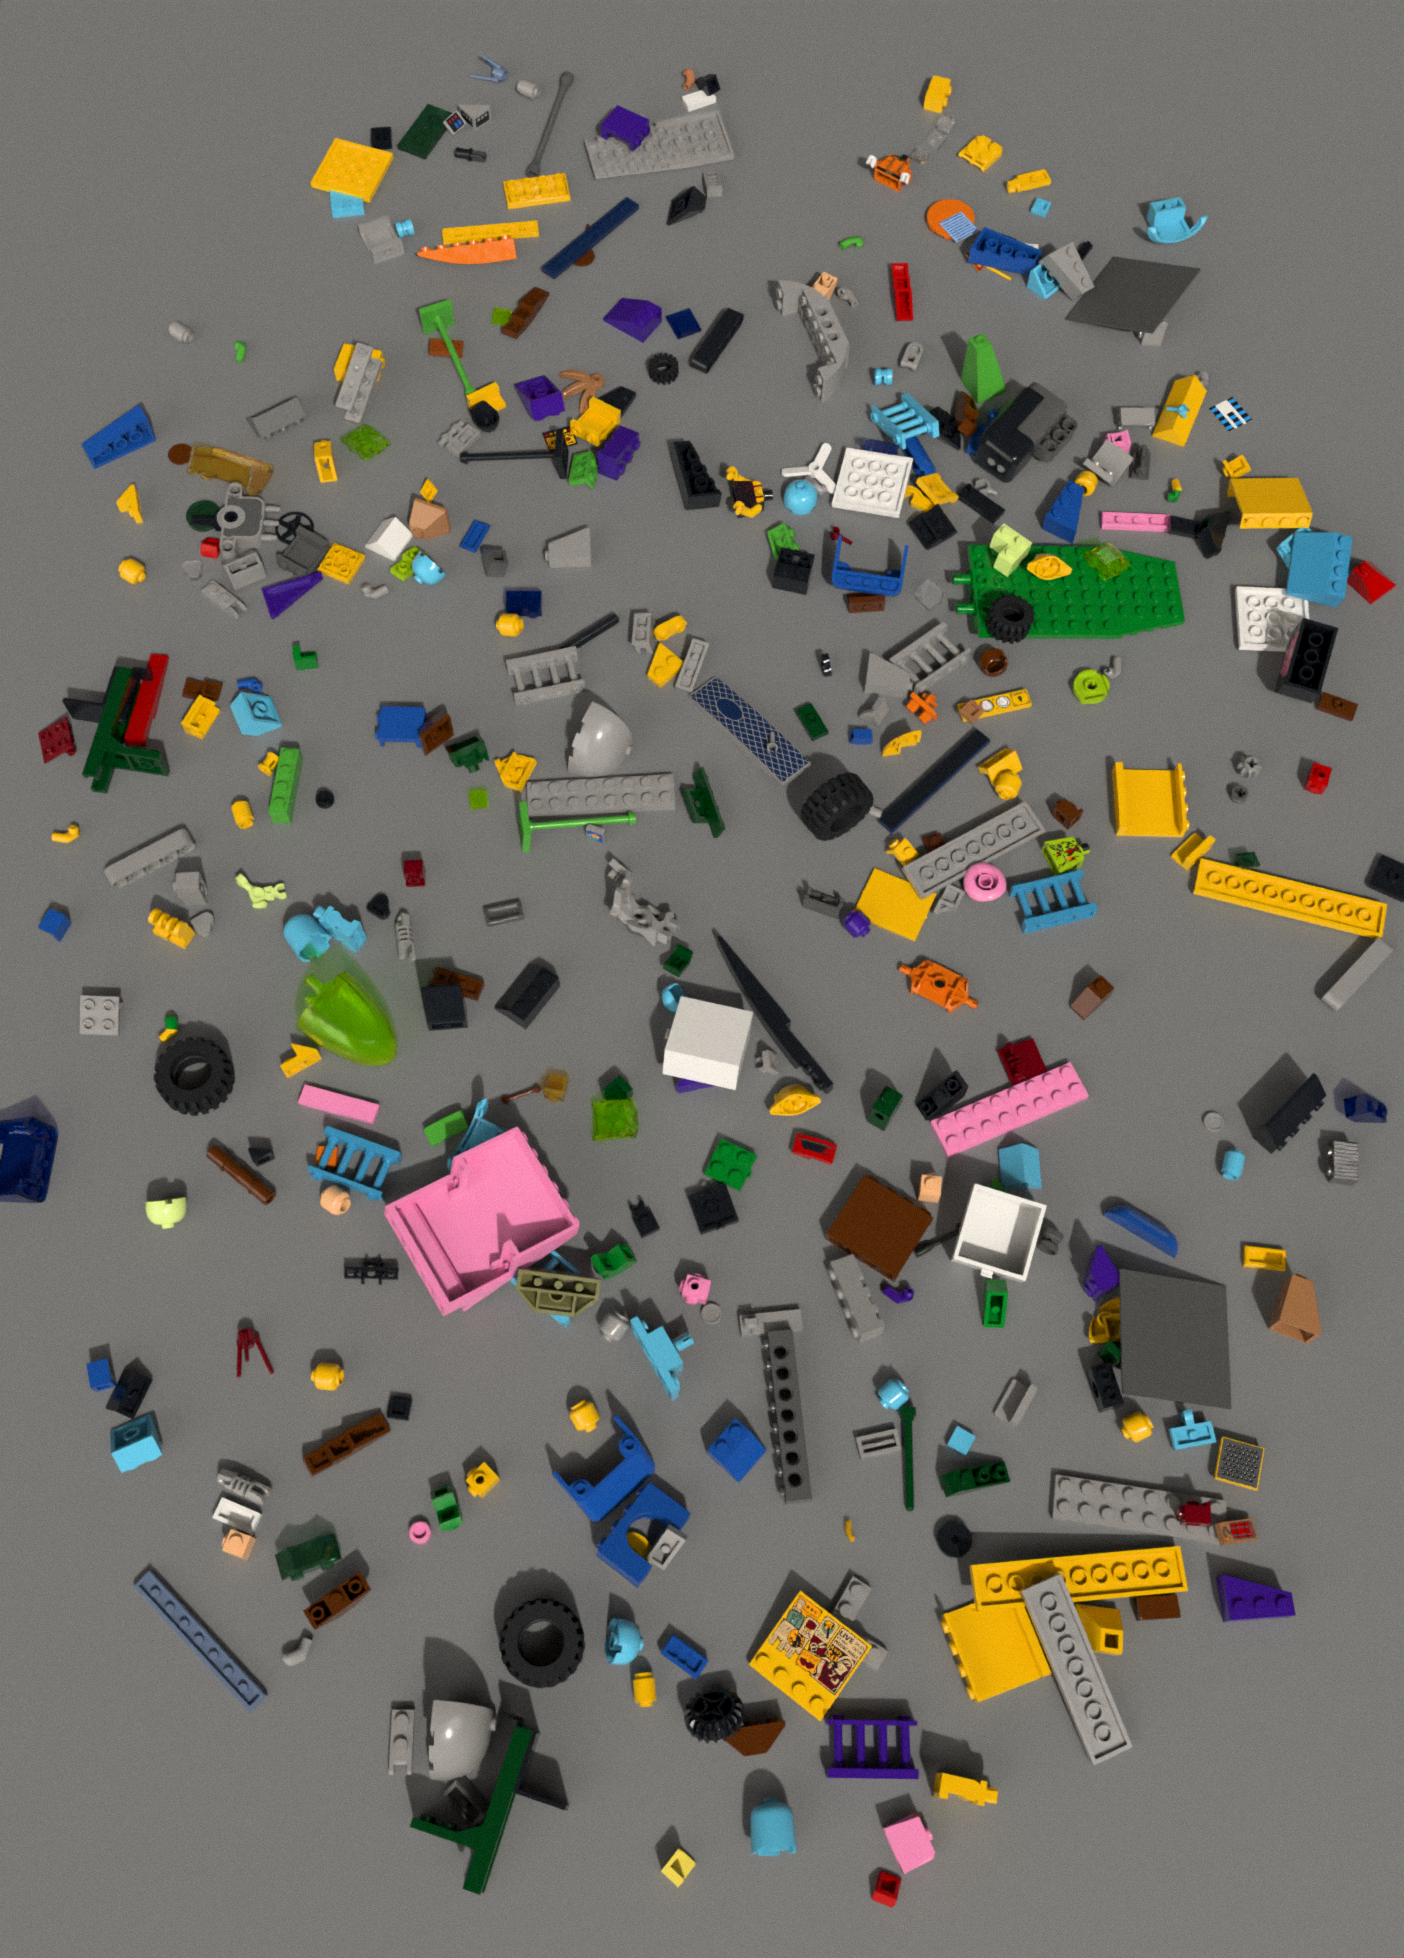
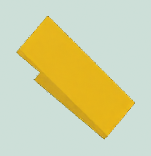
[1152,375,1207,447]

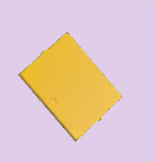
[854,868,937,941]

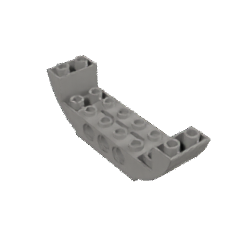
[775,280,850,403]

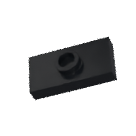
[1168,516,1200,539]

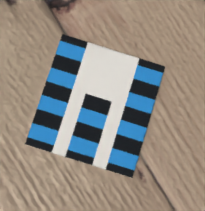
[1209,397,1252,432]

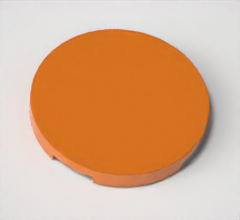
[926,199,975,240]

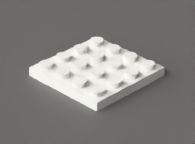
[832,448,913,518]
[1235,586,1309,652]

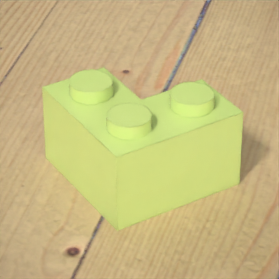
[989,523,1032,577]

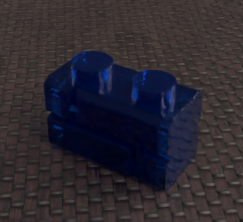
[506,591,543,618]

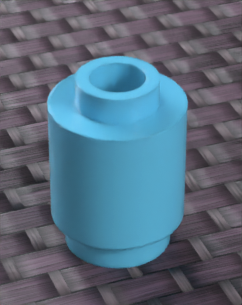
[1221,1149,1245,1180]

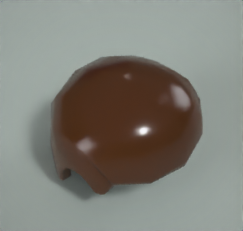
[980,648,1008,677]

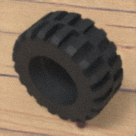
[801,772,874,841]
[154,1037,235,1116]
[499,1598,585,1688]

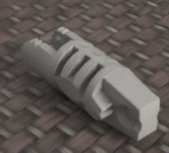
[395,913,416,961]
[217,1468,273,1505]

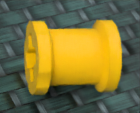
[258,752,279,776]

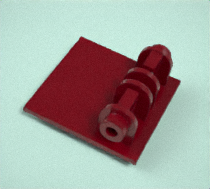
[38,717,76,764]
[997,1038,1047,1085]

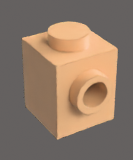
[918,1173,942,1203]
[222,1529,256,1560]

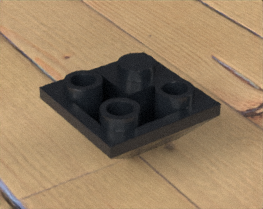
[929,406,961,451]

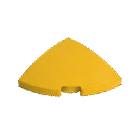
[882,730,922,756]
[1089,1297,1120,1343]

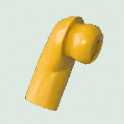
[52,825,80,843]

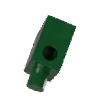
[867,1086,903,1131]

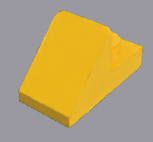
[116,484,143,524]
[280,1043,322,1078]

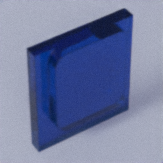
[666,308,701,340]

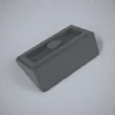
[443,1775,490,1828]

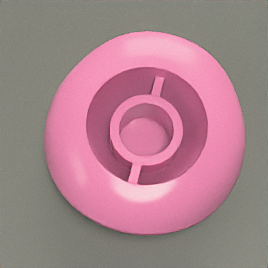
[963,862,1007,902]

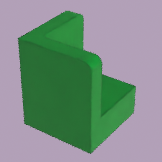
[293,645,318,671]

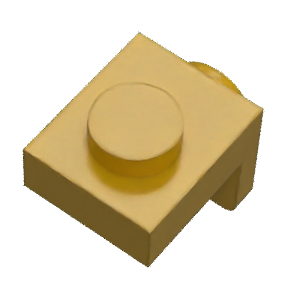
[1222,454,1251,479]
[885,838,919,867]

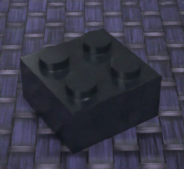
[371,127,393,150]

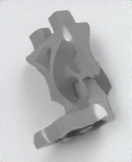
[610,877,681,946]

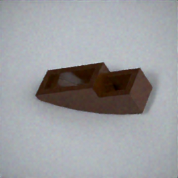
[955,390,980,438]

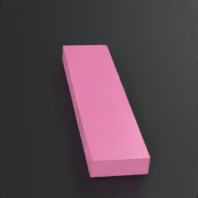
[1101,511,1170,532]
[298,1085,380,1125]

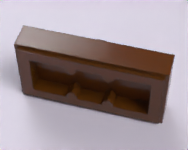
[1317,692,1358,722]

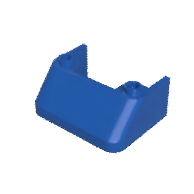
[832,536,908,597]
[552,1415,655,1522]

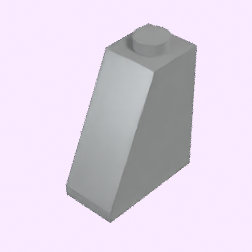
[545,528,591,568]
[864,653,913,698]

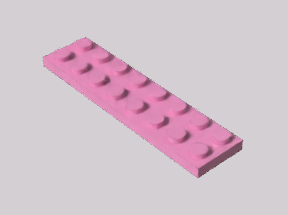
[930,1062,1089,1158]

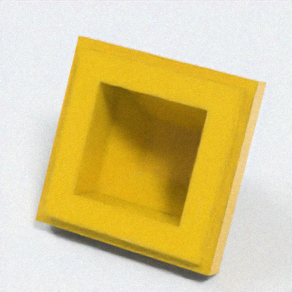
[420,479,438,503]

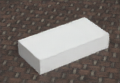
[682,90,716,112]
[212,1497,262,1535]

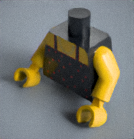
[726,466,773,518]

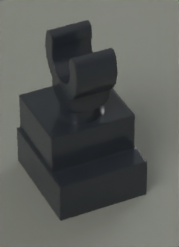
[696,74,721,96]

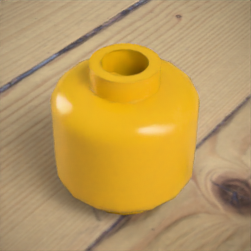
[1074,471,1098,497]
[118,558,146,585]
[496,613,524,637]
[995,771,1022,800]
[311,1362,344,1391]
[569,1399,600,1433]
[1121,1411,1154,1443]

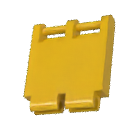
[958,135,1003,172]

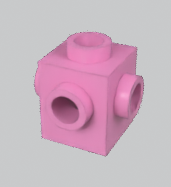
[679,1273,711,1305]

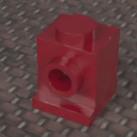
[404,860,426,887]
[1176,1501,1211,1527]

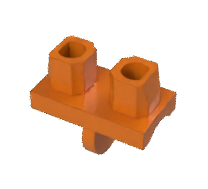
[906,692,939,725]

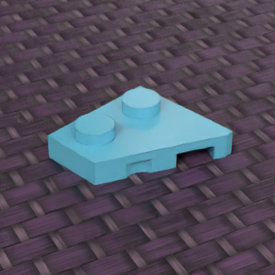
[329,190,365,218]

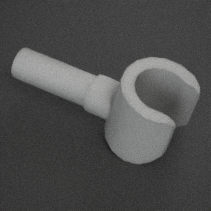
[1184,371,1209,385]
[767,732,778,754]

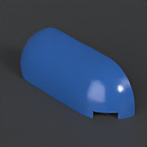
[899,431,936,477]
[1103,1205,1178,1258]

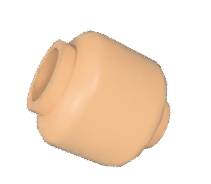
[320,1185,351,1215]

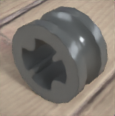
[1230,785,1248,804]

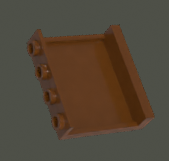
[825,1175,934,1282]

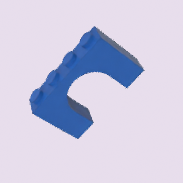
[596,1482,691,1588]

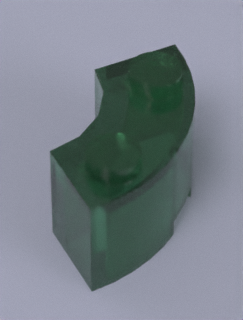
[275,1533,342,1582]

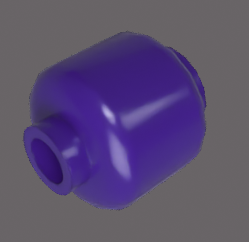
[843,910,871,938]

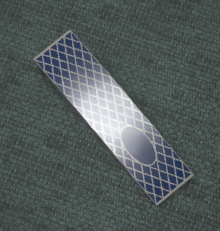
[688,676,811,787]

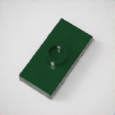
[795,703,828,741]
[1097,1340,1121,1368]

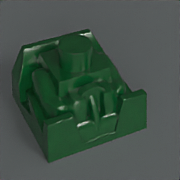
[445,734,490,773]

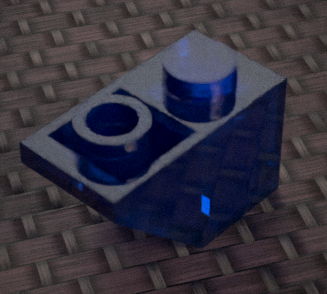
[1344,1094,1388,1123]

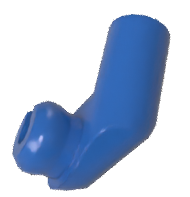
[237,678,263,693]

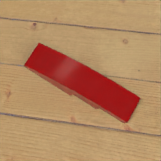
[891,263,913,321]

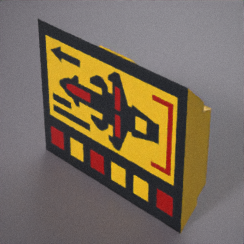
[542,426,578,451]

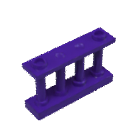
[826,1715,919,1779]

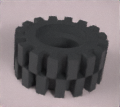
[649,353,679,385]

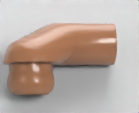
[683,68,696,91]

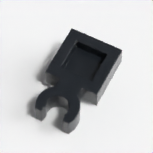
[630,1200,660,1238]

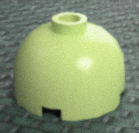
[145,1197,187,1229]

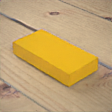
[1243,1245,1286,1272]

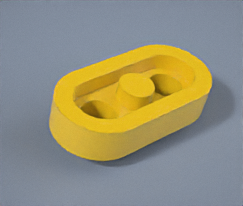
[653,615,687,641]

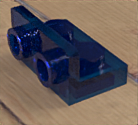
[863,438,899,455]

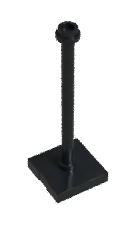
[460,429,569,479]

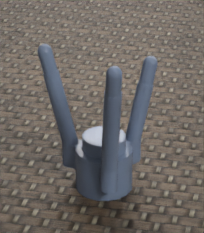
[469,54,508,83]

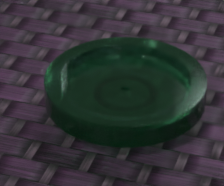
[186,500,220,532]

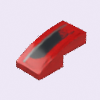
[791,1134,837,1165]

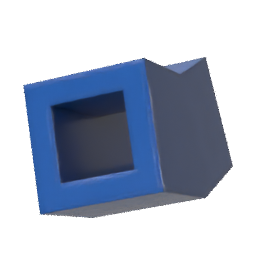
[849,728,873,745]

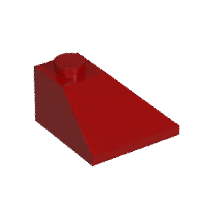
[1347,561,1396,605]

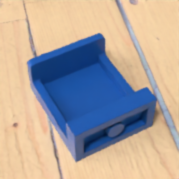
[376,706,427,748]

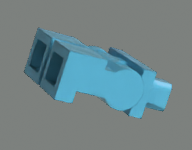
[313,906,367,953]

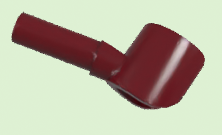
[830,526,853,545]

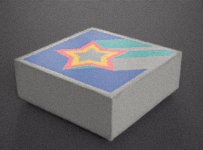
[586,824,606,844]

